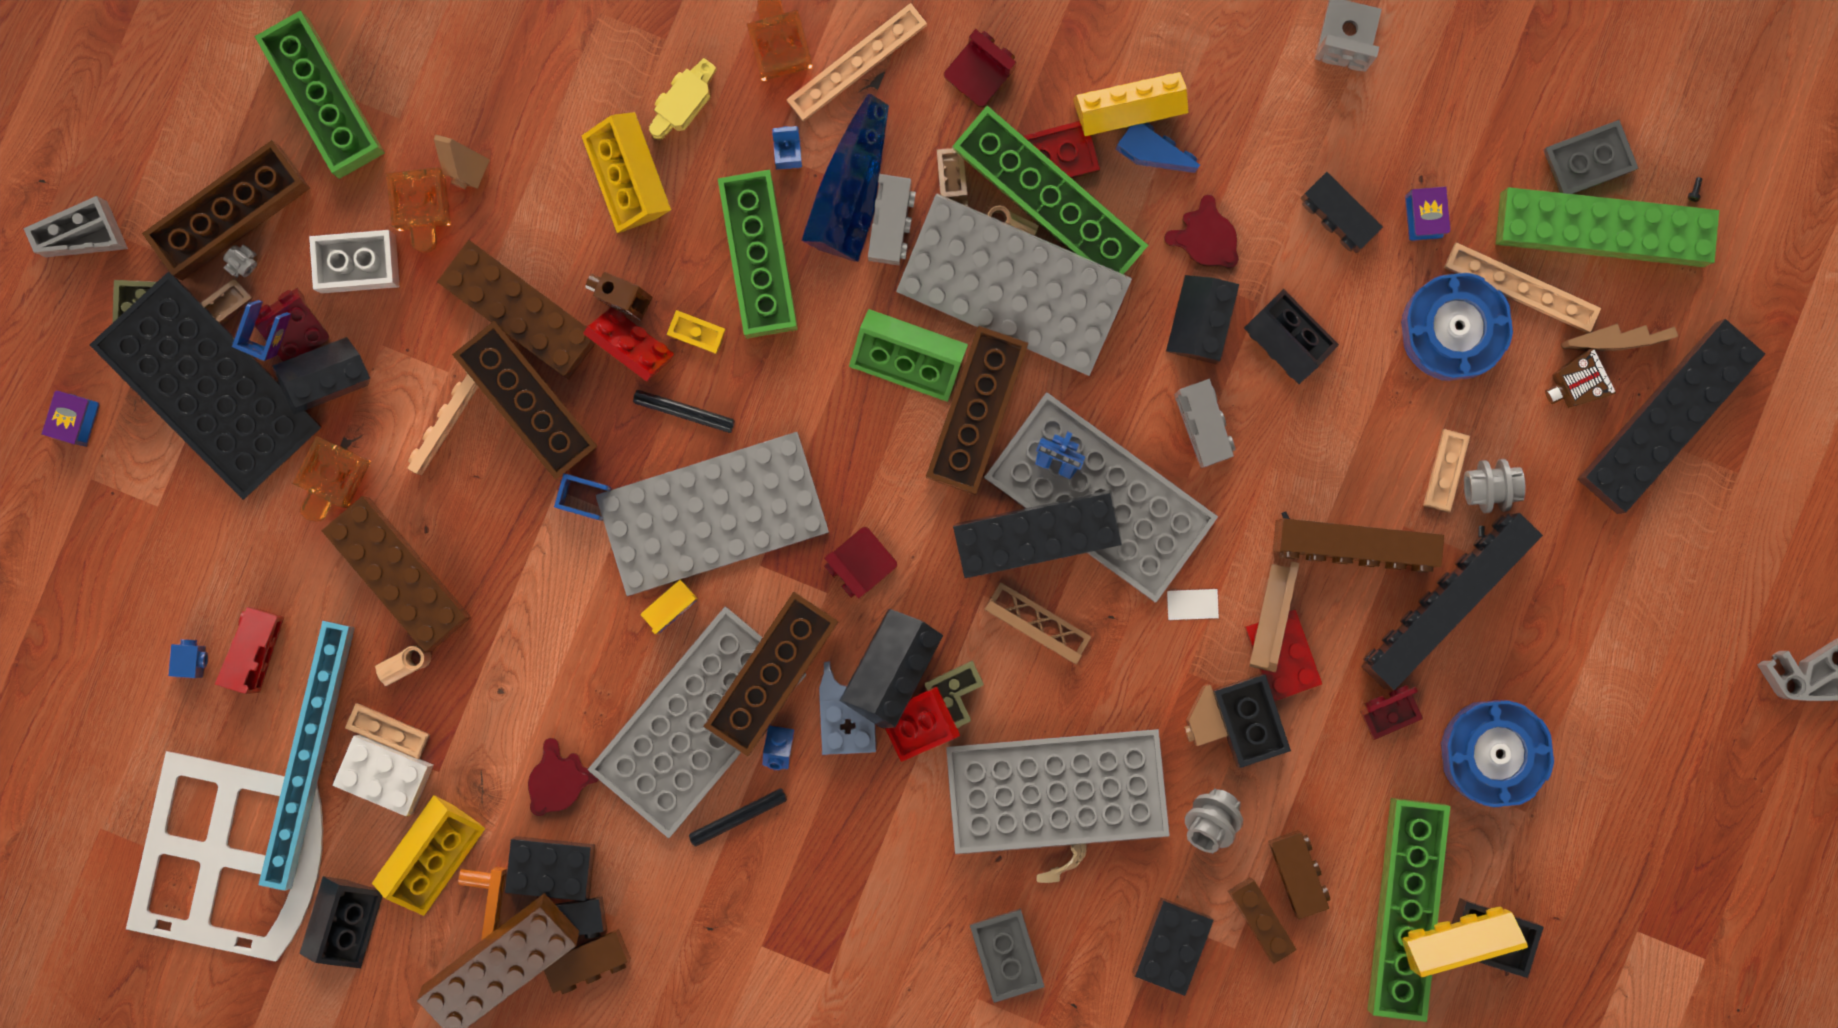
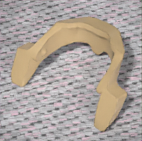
[1037,844,1086,883]

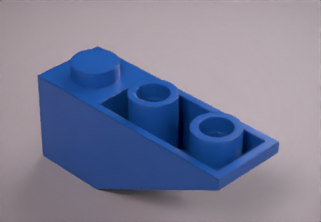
[1115,122,1200,173]

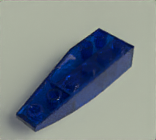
[801,94,889,262]

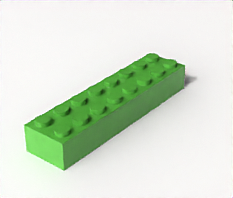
[952,106,1149,274]
[1495,187,1720,267]
[1367,798,1450,1022]

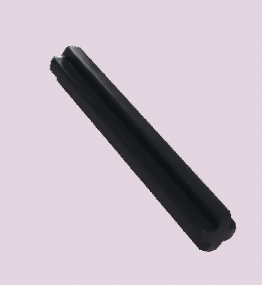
[633,390,735,433]
[689,788,787,847]

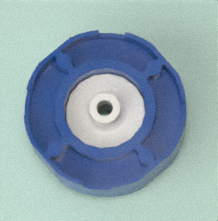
[1401,273,1513,381]
[1441,700,1554,807]

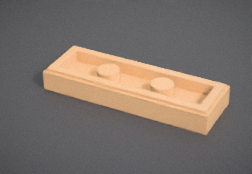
[1423,429,1470,513]
[345,703,430,759]

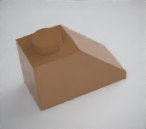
[434,135,490,189]
[1184,684,1228,746]

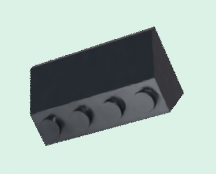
[839,609,943,728]

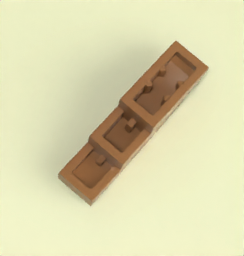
[937,148,968,207]
[201,279,252,326]
[1561,324,1678,351]

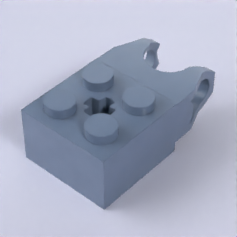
[819,660,876,755]

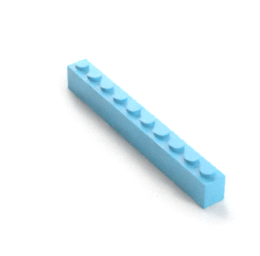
[259,621,355,891]

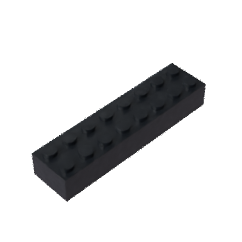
[1577,319,1765,514]
[1361,513,1543,690]

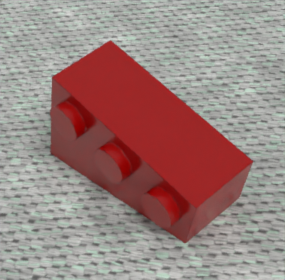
[215,607,284,694]

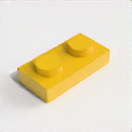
[667,310,726,354]

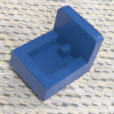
[772,126,802,170]
[762,726,794,770]

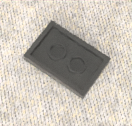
[1543,120,1639,194]
[970,908,1045,1003]

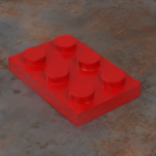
[1023,121,1100,178]
[583,307,674,381]
[1244,609,1322,702]
[885,687,960,762]

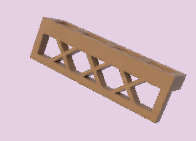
[1249,562,1299,672]
[984,582,1091,665]

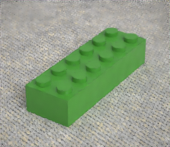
[254,10,385,179]
[718,170,798,339]

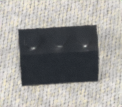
[1166,275,1240,365]
[1244,289,1339,384]
[272,337,371,415]
[299,876,383,969]

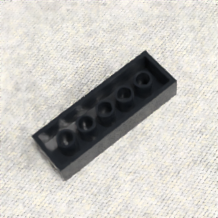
[953,490,1123,578]

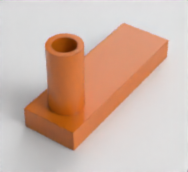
[458,867,507,941]

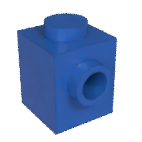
[168,639,208,678]

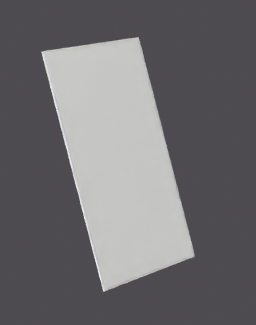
[1167,589,1219,620]

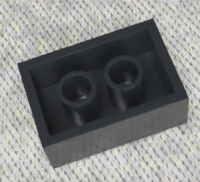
[1213,674,1291,768]
[505,836,595,901]
[1132,897,1214,996]
[1452,898,1544,978]

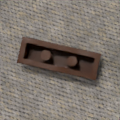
[1268,830,1331,920]
[1228,877,1297,964]
[544,929,631,994]

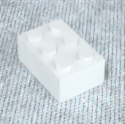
[309,230,400,293]
[332,735,434,816]

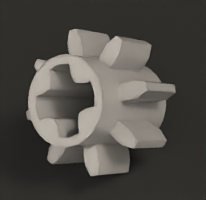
[223,245,257,278]

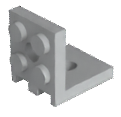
[1315,0,1382,72]

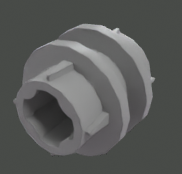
[1464,459,1526,513]
[1185,788,1243,854]

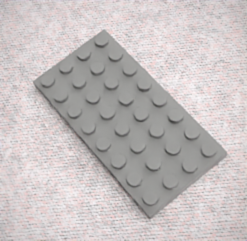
[896,194,1132,376]
[984,392,1218,603]
[596,432,829,596]
[588,606,807,838]
[946,729,1170,855]

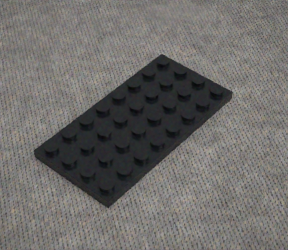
[89,272,322,500]

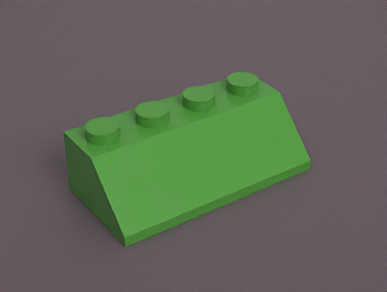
[849,309,968,402]

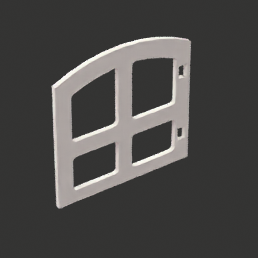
[126,751,323,961]

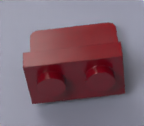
[944,29,1016,107]
[255,287,329,361]
[824,527,897,599]
[1360,685,1423,740]

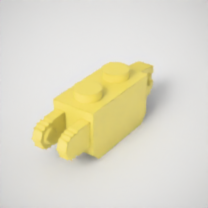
[649,58,717,141]

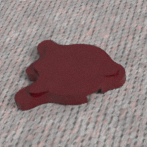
[1164,195,1239,269]
[528,738,599,816]

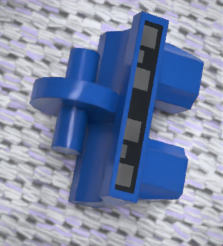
[1035,431,1085,479]

